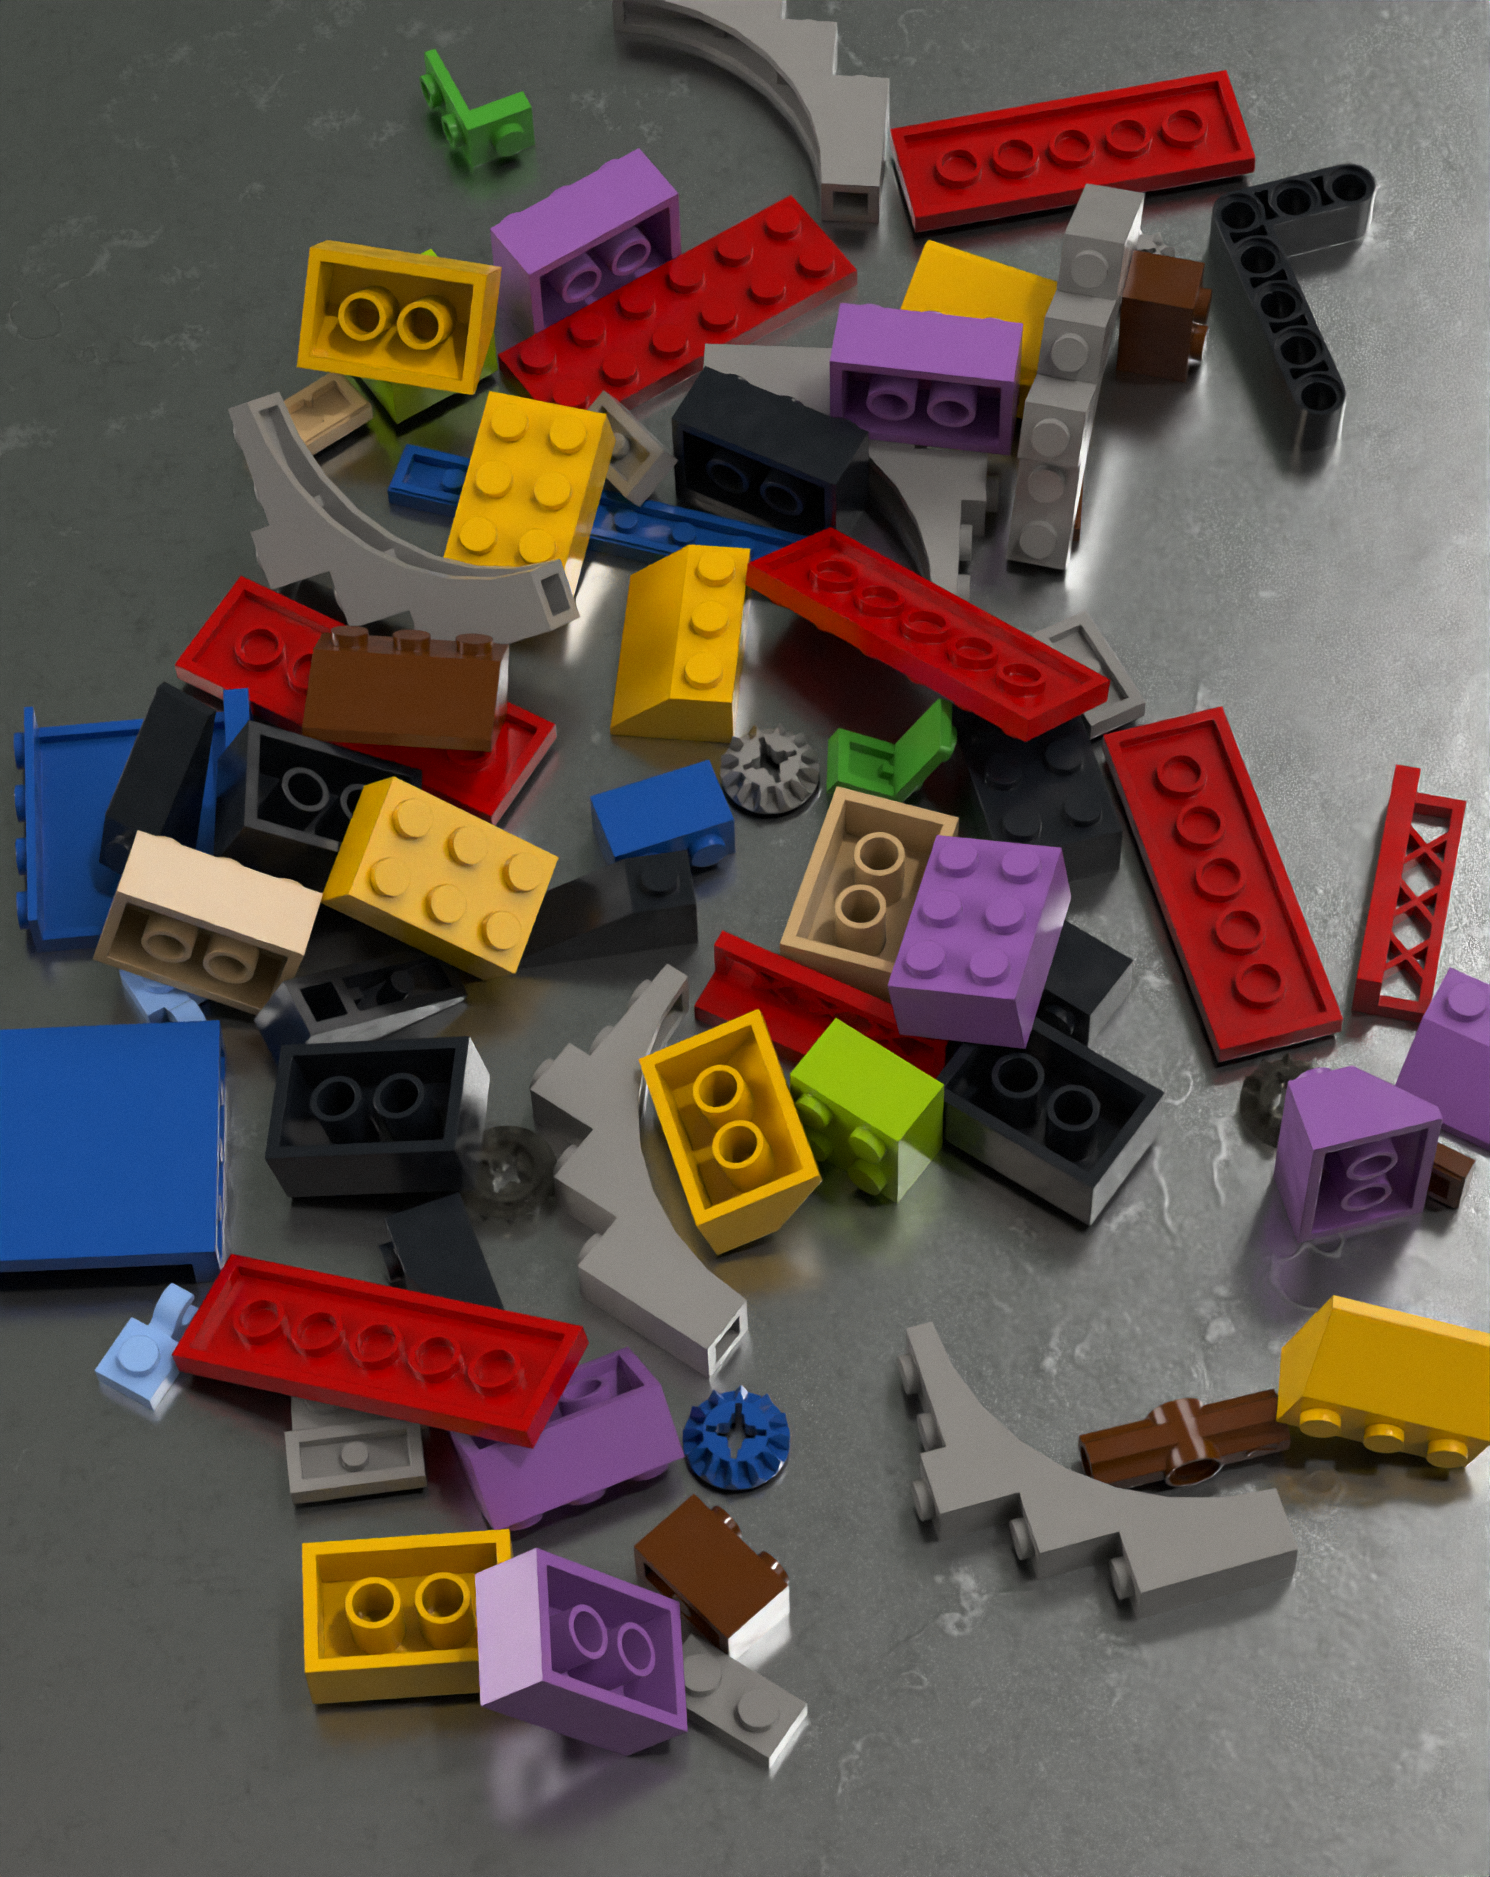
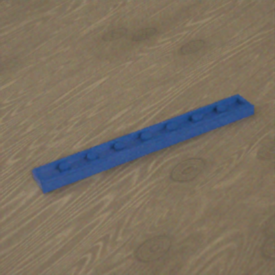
[387,444,808,564]

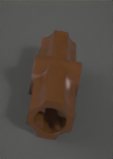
[1078,1388,1291,1489]

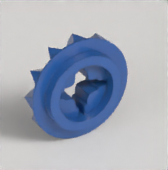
[683,1385,790,1490]

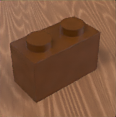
[1116,250,1213,383]
[633,1494,790,1660]

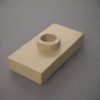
[284,372,373,455]

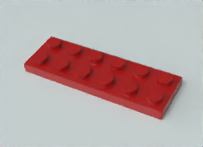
[890,70,1256,233]
[498,195,857,411]
[745,527,1111,742]
[174,576,557,826]
[1102,706,1343,1062]
[172,1254,589,1449]

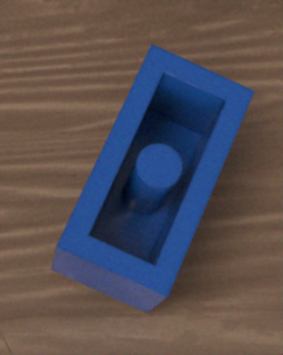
[590,760,736,867]

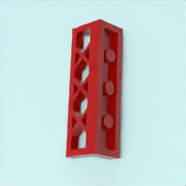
[1351,764,1467,1023]
[694,930,954,1079]

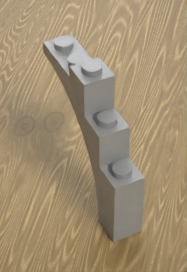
[612,0,889,224]
[1006,183,1145,570]
[703,344,999,602]
[228,392,581,644]
[529,964,748,1378]
[897,1322,1299,1620]

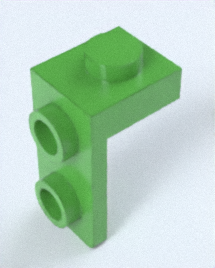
[419,48,535,168]
[826,698,957,803]

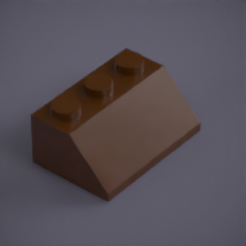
[302,626,509,752]

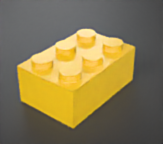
[444,391,616,597]
[320,776,559,980]
[302,1529,514,1704]

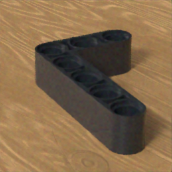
[1209,163,1376,451]

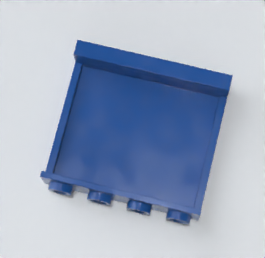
[14,688,254,953]
[0,1020,227,1283]

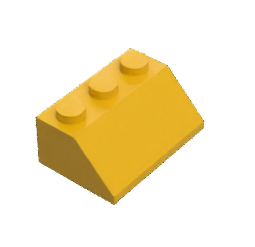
[297,240,502,395]
[900,240,1057,419]
[610,544,752,743]
[639,1009,822,1255]
[1276,1295,1490,1468]

